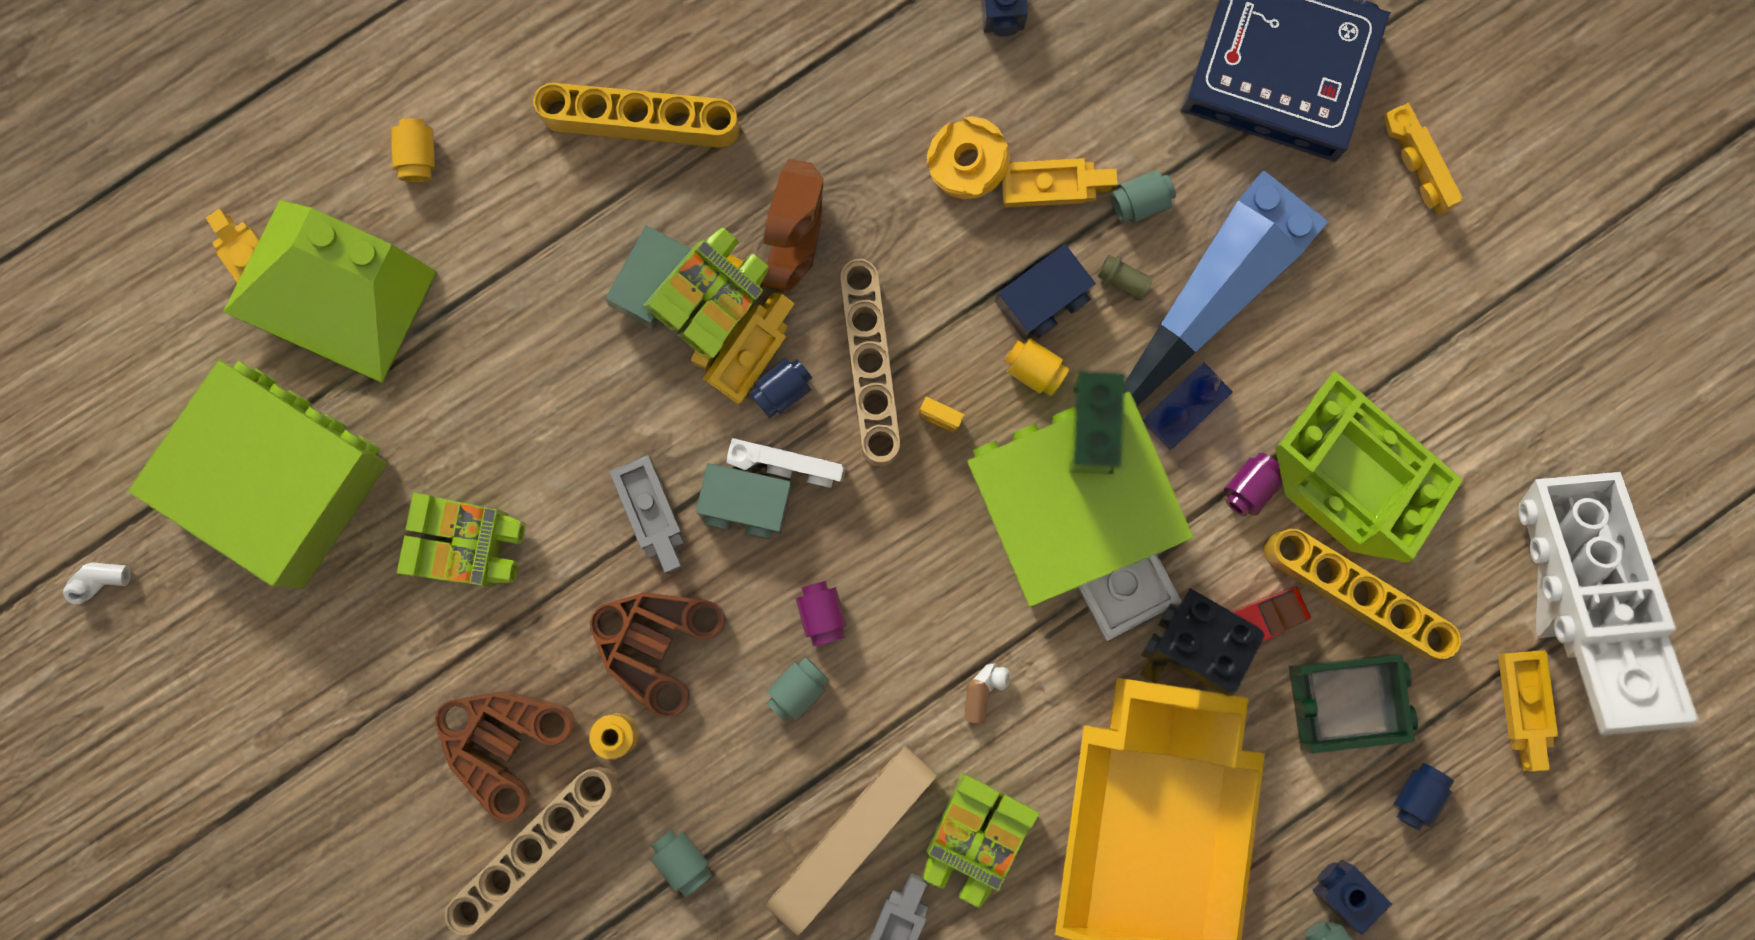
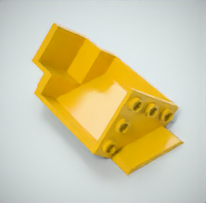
[1055,678,1265,940]

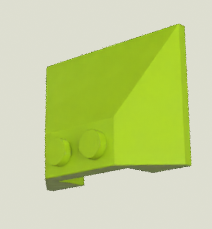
[223,200,437,384]
[1275,371,1463,563]

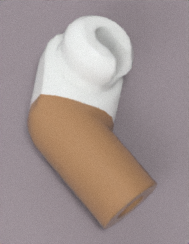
[964,663,1011,723]

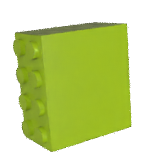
[128,359,389,589]
[967,392,1194,607]

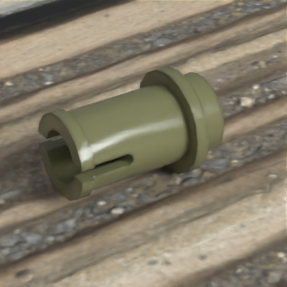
[1097,255,1153,301]

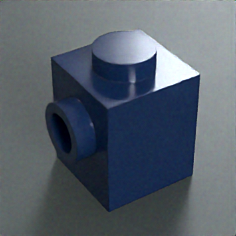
[981,0,1028,36]
[1313,860,1392,935]

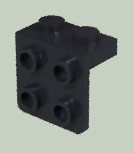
[1140,588,1264,696]

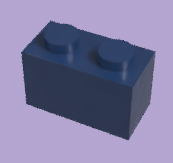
[995,244,1096,341]

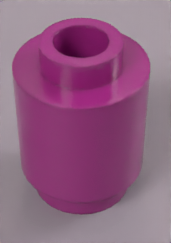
[1224,453,1283,516]
[795,581,847,646]

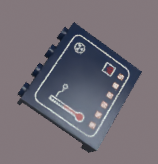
[1180,0,1391,162]

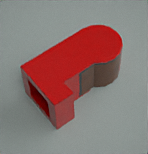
[1231,586,1311,644]

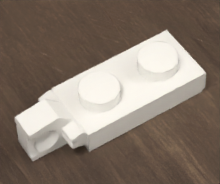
[726,438,846,488]

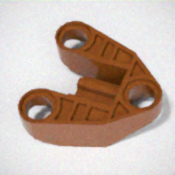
[764,158,824,291]
[590,592,726,718]
[435,691,575,822]

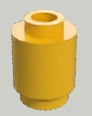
[390,118,435,182]
[1004,337,1069,396]
[589,713,639,759]

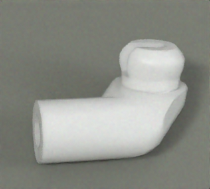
[63,562,131,605]

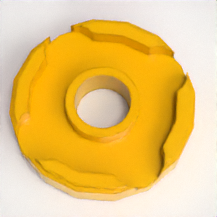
[927,116,1010,200]

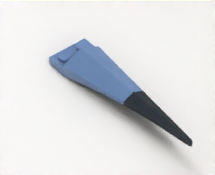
[1124,170,1328,407]

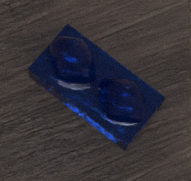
[1142,362,1233,450]

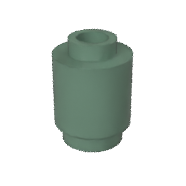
[1110,170,1176,223]
[767,657,830,721]
[650,829,712,897]

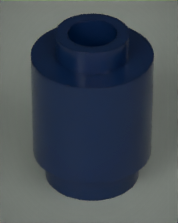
[749,358,813,419]
[1393,763,1454,831]

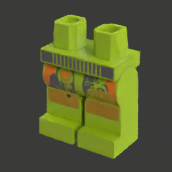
[642,227,770,358]
[397,492,526,587]
[923,772,1039,908]

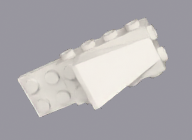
[1518,472,1698,735]

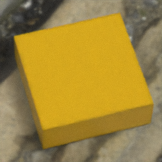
[919,396,965,434]

